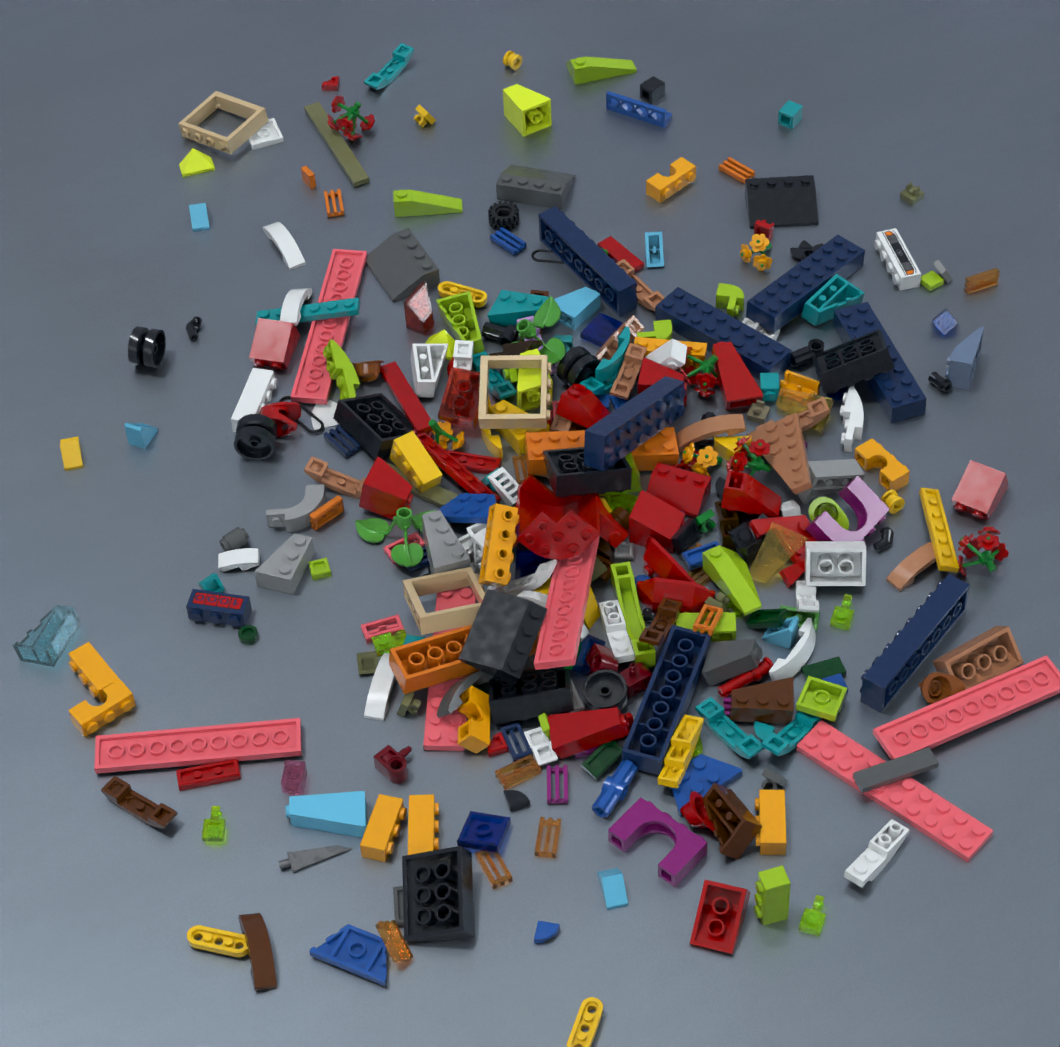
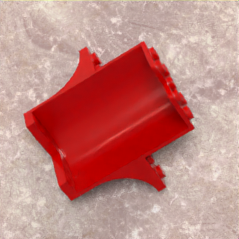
[512,474,629,560]

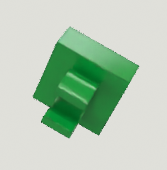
[695,509,716,534]

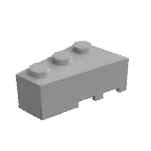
[797,459,865,505]
[255,533,315,595]

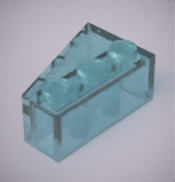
[12,604,81,667]

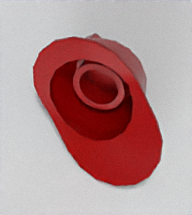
[680,791,715,831]

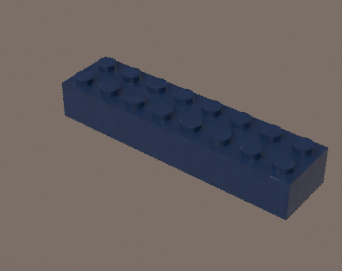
[538,206,637,317]
[746,235,865,334]
[655,287,792,380]
[833,302,927,423]
[584,376,686,471]
[860,574,970,713]
[622,625,711,775]

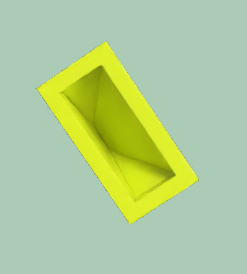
[179,148,215,177]
[425,329,455,360]

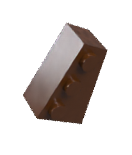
[730,677,794,724]
[702,783,762,860]

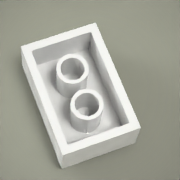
[805,541,866,586]

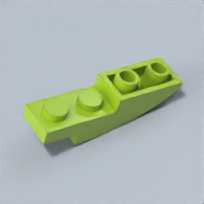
[323,340,360,400]

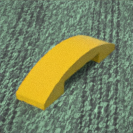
[481,395,503,460]

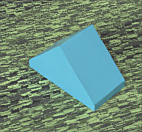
[189,203,210,231]
[645,231,664,268]
[124,422,158,449]
[762,616,799,650]
[597,868,628,910]

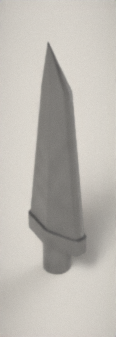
[278,845,351,873]

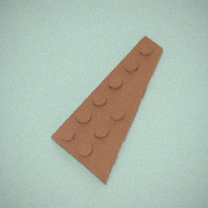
[746,412,812,495]

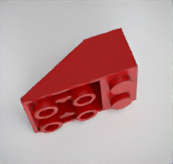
[721,470,782,518]

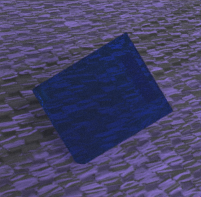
[932,308,958,335]

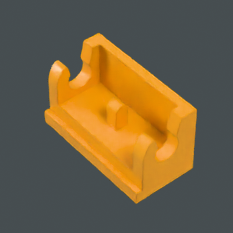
[779,370,820,406]

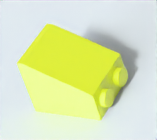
[503,84,552,137]
[517,349,553,411]

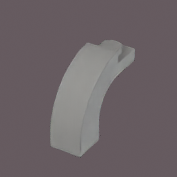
[266,484,326,532]

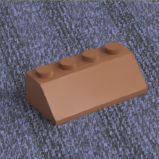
[932,626,1024,690]

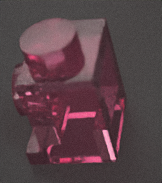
[281,760,307,794]

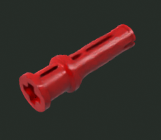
[717,657,774,699]

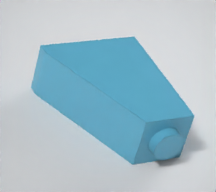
[554,287,601,330]

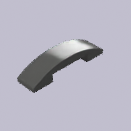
[437,670,493,718]

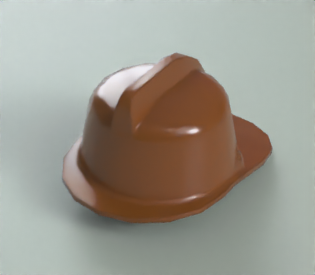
[352,360,384,382]
[918,672,965,704]

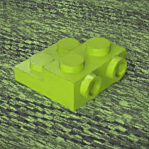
[795,676,848,722]

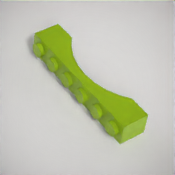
[610,561,656,668]

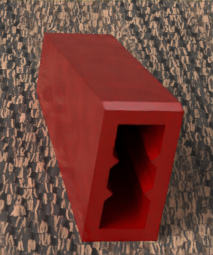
[712,341,763,410]
[547,707,629,760]

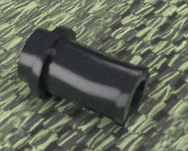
[928,372,952,392]

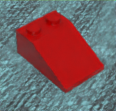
[555,384,610,428]
[689,879,751,954]

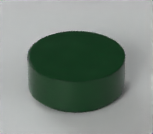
[238,625,258,645]

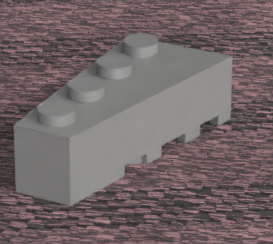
[422,510,470,574]

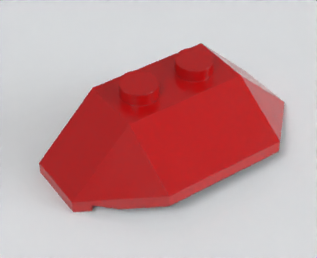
[643,536,696,583]
[637,577,716,613]

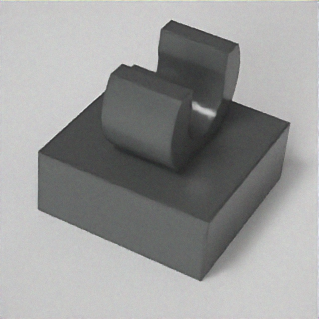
[761,768,788,790]

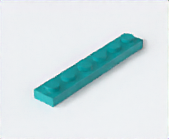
[255,298,361,326]

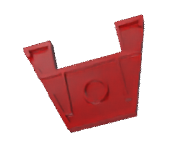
[748,515,817,587]

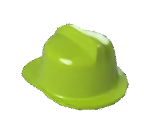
[808,497,849,530]

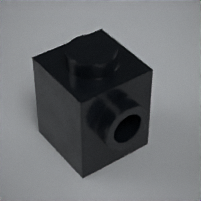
[640,76,665,105]

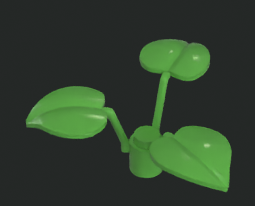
[502,296,565,365]
[355,507,437,567]

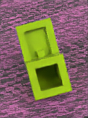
[716,283,744,318]
[637,320,672,340]

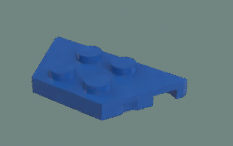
[438,493,497,524]
[671,754,742,817]
[309,924,387,986]

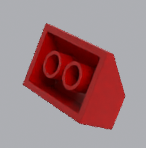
[647,463,711,518]

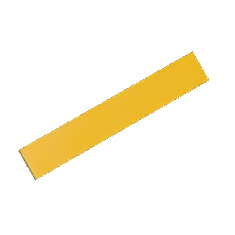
[919,488,959,573]

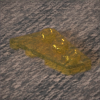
[775,388,834,435]
[749,522,808,584]

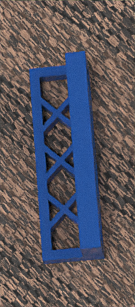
[606,91,672,128]

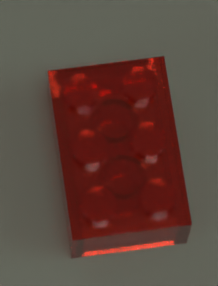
[438,367,480,432]

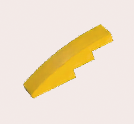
[657,714,704,789]

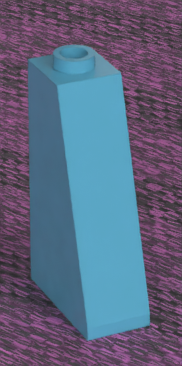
[285,791,367,838]

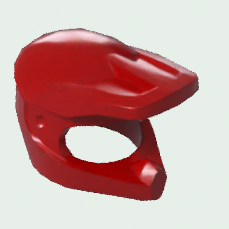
[260,402,301,437]

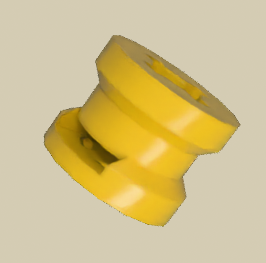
[503,50,523,70]
[881,489,905,514]

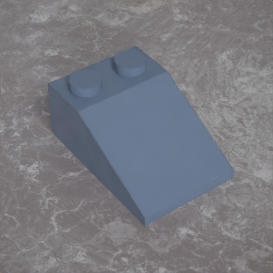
[945,327,984,390]

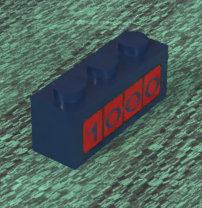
[186,589,252,627]

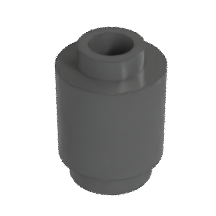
[219,527,249,552]

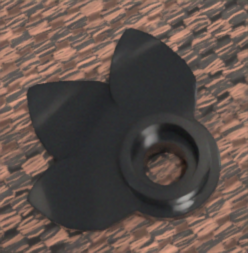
[790,240,823,261]

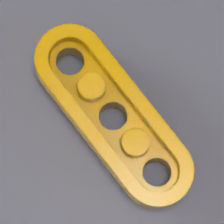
[438,281,487,307]
[187,925,248,957]
[567,997,603,1047]

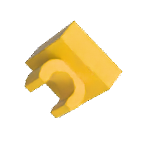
[414,104,436,127]

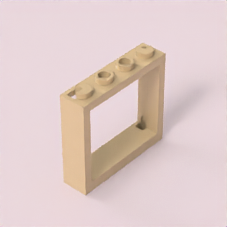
[178,91,268,154]
[478,355,552,429]
[402,567,486,635]

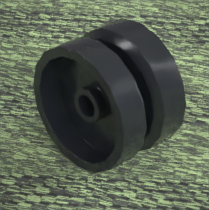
[128,326,166,368]
[556,346,601,387]
[234,414,278,460]
[582,669,629,714]

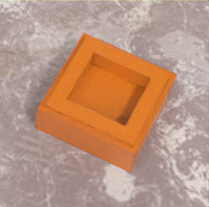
[301,166,316,189]

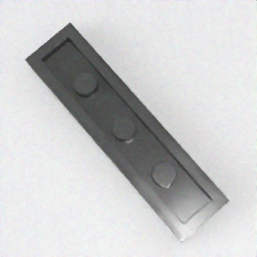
[853,747,939,793]

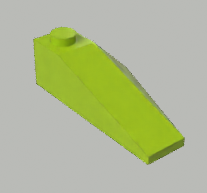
[566,56,637,85]
[393,189,463,217]
[702,545,762,616]

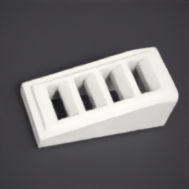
[487,467,519,506]

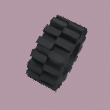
[488,201,519,231]

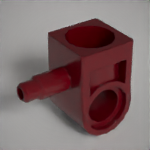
[585,643,618,676]
[619,662,652,699]
[373,745,412,784]

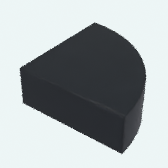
[715,477,726,501]
[503,790,530,811]

